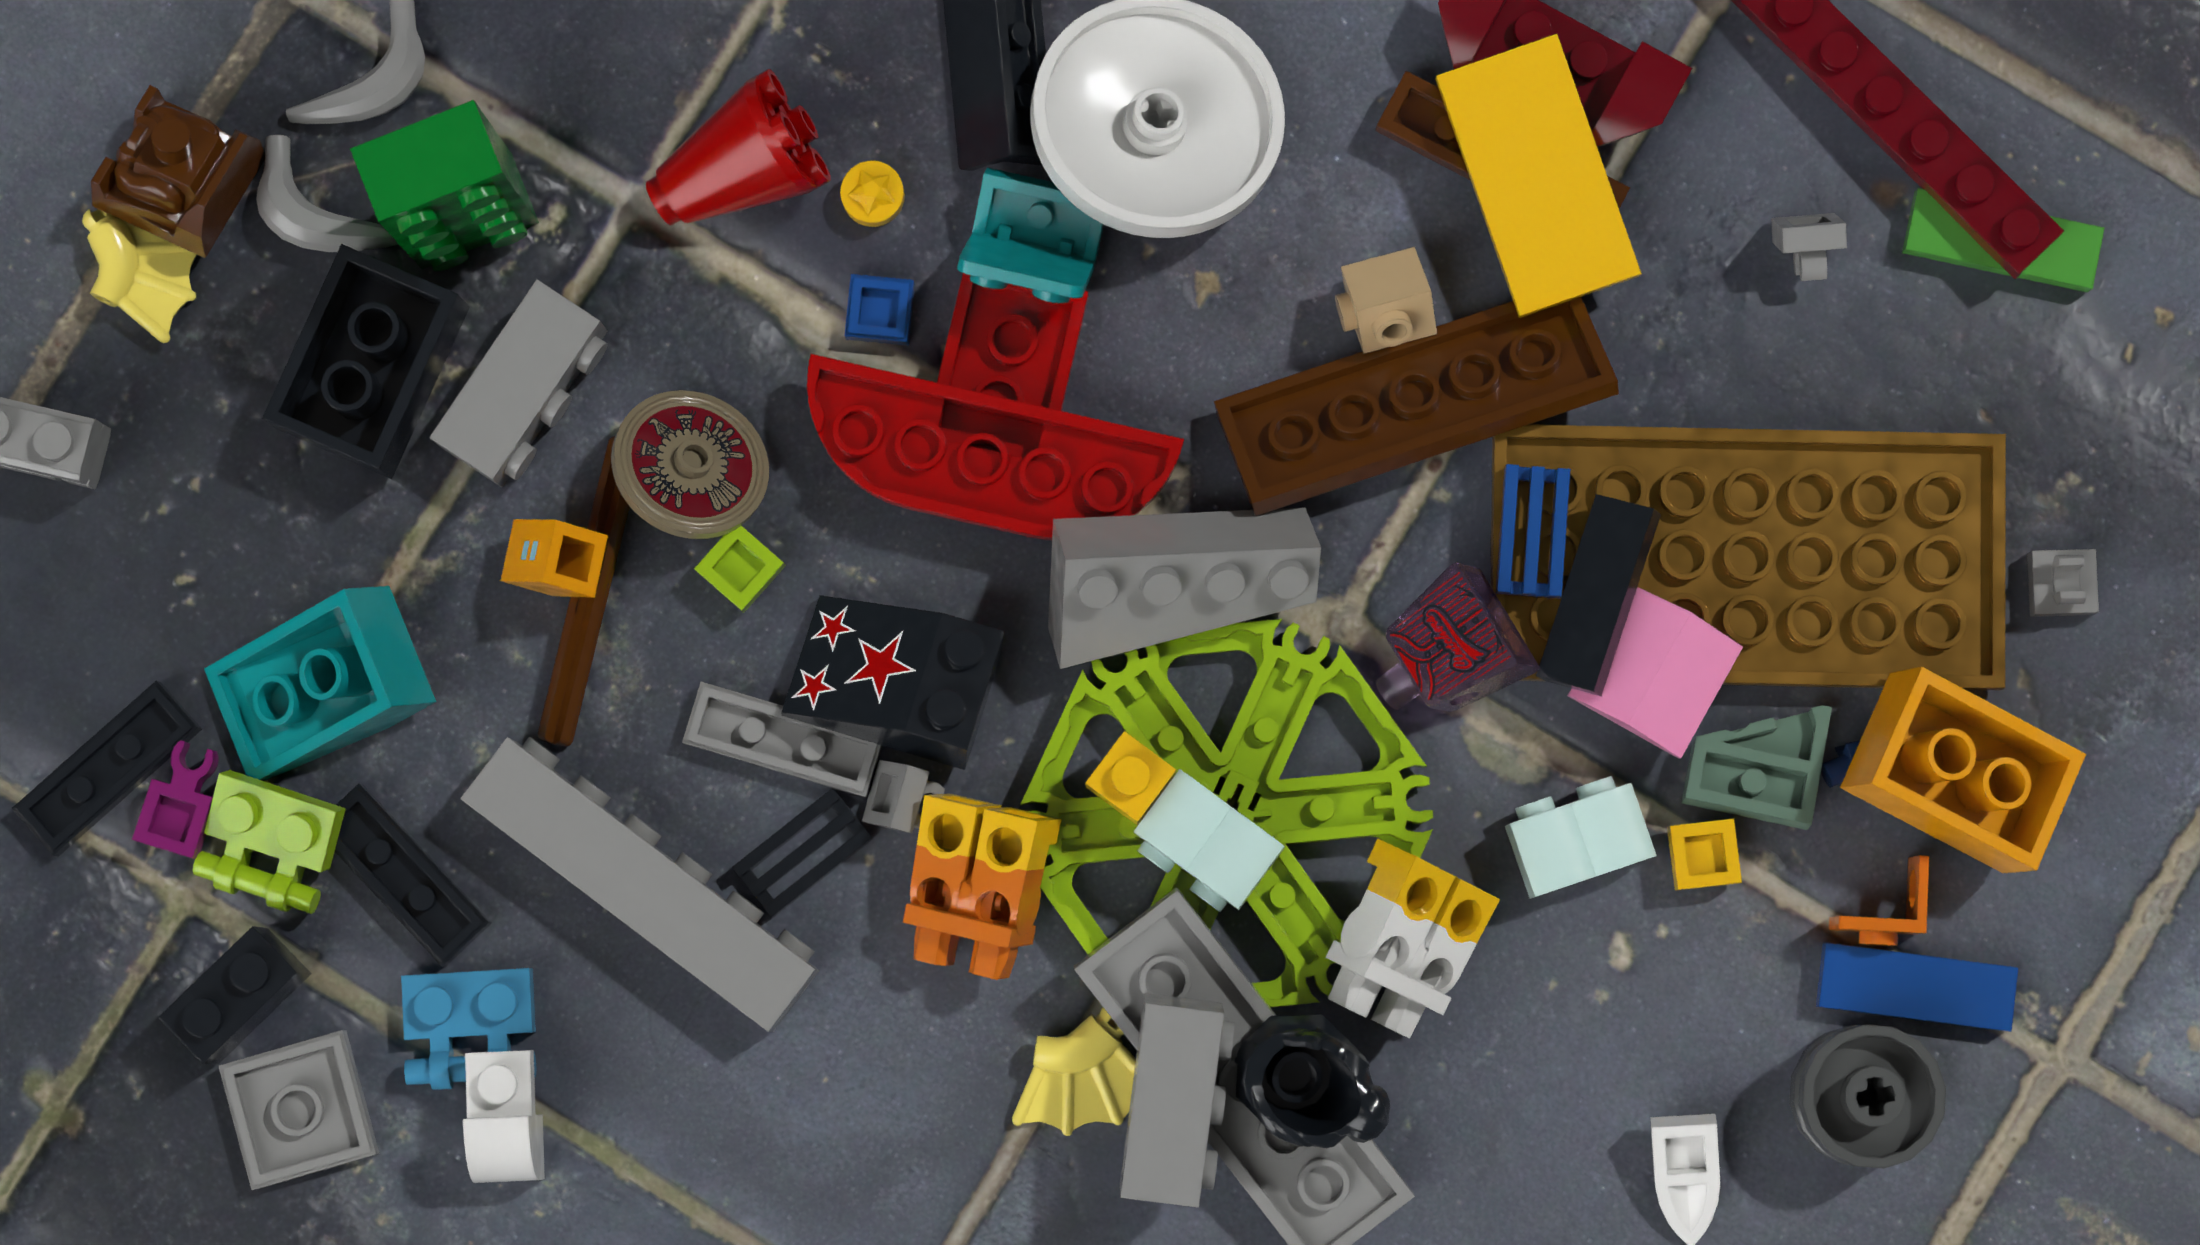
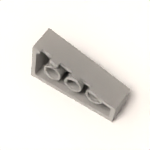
[1048,507,1321,669]

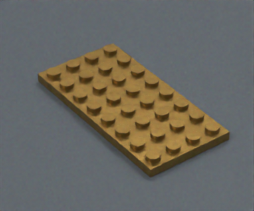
[1490,425,2006,690]

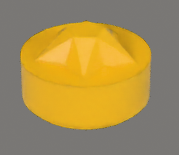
[840,161,905,227]

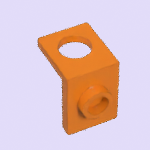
[1829,855,1929,946]

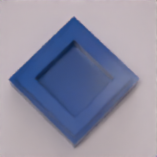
[844,274,915,346]

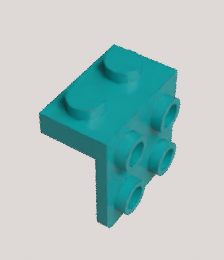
[957,167,1104,303]

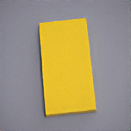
[1435,34,1642,318]

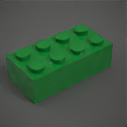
[350,100,539,271]

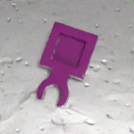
[132,740,219,859]

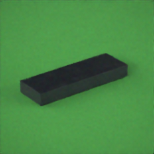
[1536,494,1661,696]
[12,680,202,857]
[335,783,492,967]

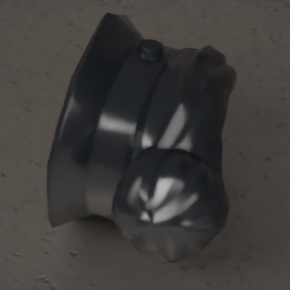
[1235,1014,1390,1149]

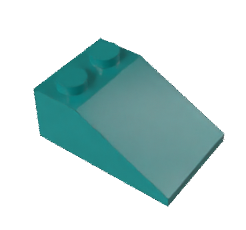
[204,586,436,781]

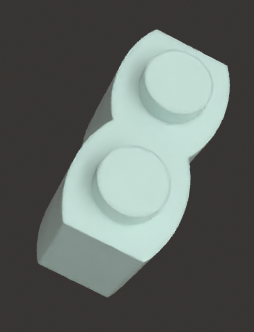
[1133,769,1285,912]
[1505,776,1657,899]

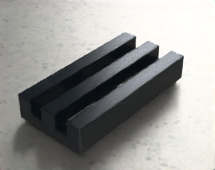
[732,788,873,918]

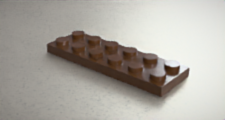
[1214,297,1619,516]

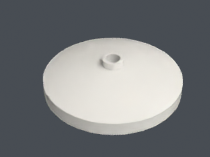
[1030,0,1285,238]

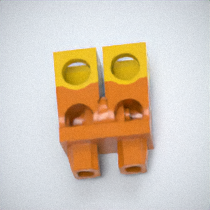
[903,793,1062,980]

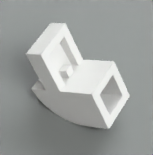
[463,1050,545,1183]

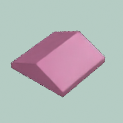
[1567,587,1743,759]

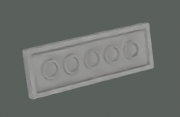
[1074,887,1415,1245]

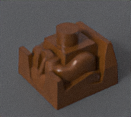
[91,85,265,258]

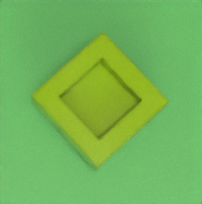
[694,526,786,613]

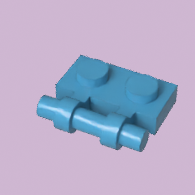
[401,968,537,1090]

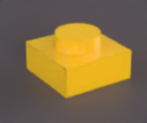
[1667,819,1742,891]

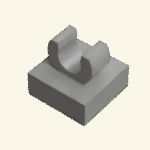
[1771,213,1847,281]
[2027,549,2099,617]
[862,760,945,833]

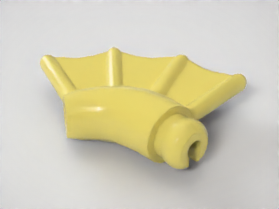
[82,209,197,343]
[1012,1007,1136,1136]

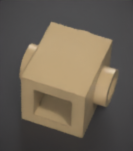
[1335,247,1437,354]

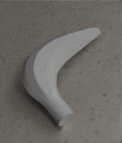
[286,0,425,124]
[256,135,399,252]

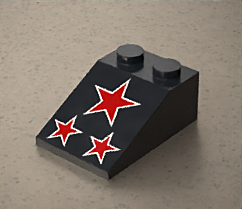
[781,595,1004,770]

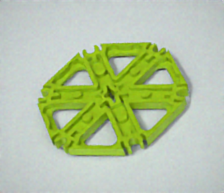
[1020,619,1433,1007]

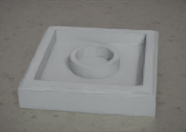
[219,1030,380,1190]

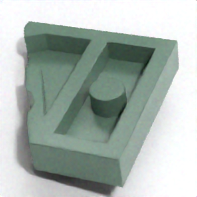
[1681,705,1832,830]

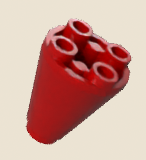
[646,69,831,226]

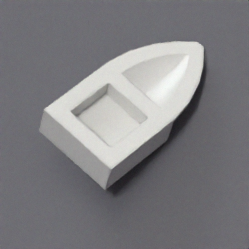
[1650,1114,1720,1245]

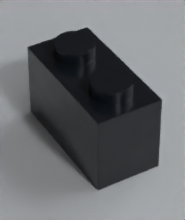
[158,926,312,1064]

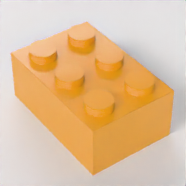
[1840,667,2086,873]

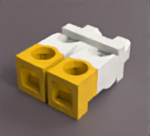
[1326,838,1500,1038]

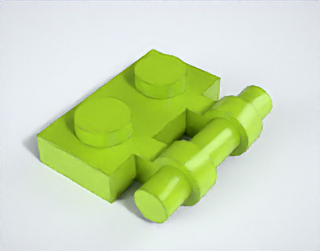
[193,770,346,914]

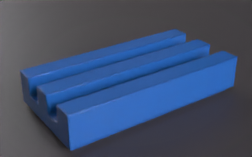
[1496,464,1571,599]

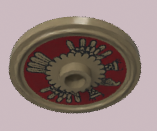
[611,390,769,539]

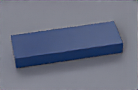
[1816,943,2018,1032]

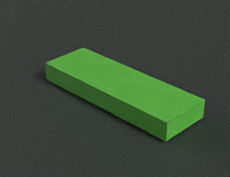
[1902,188,2105,293]

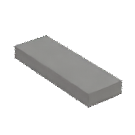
[682,682,882,798]

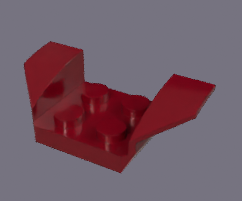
[1438,0,1693,147]

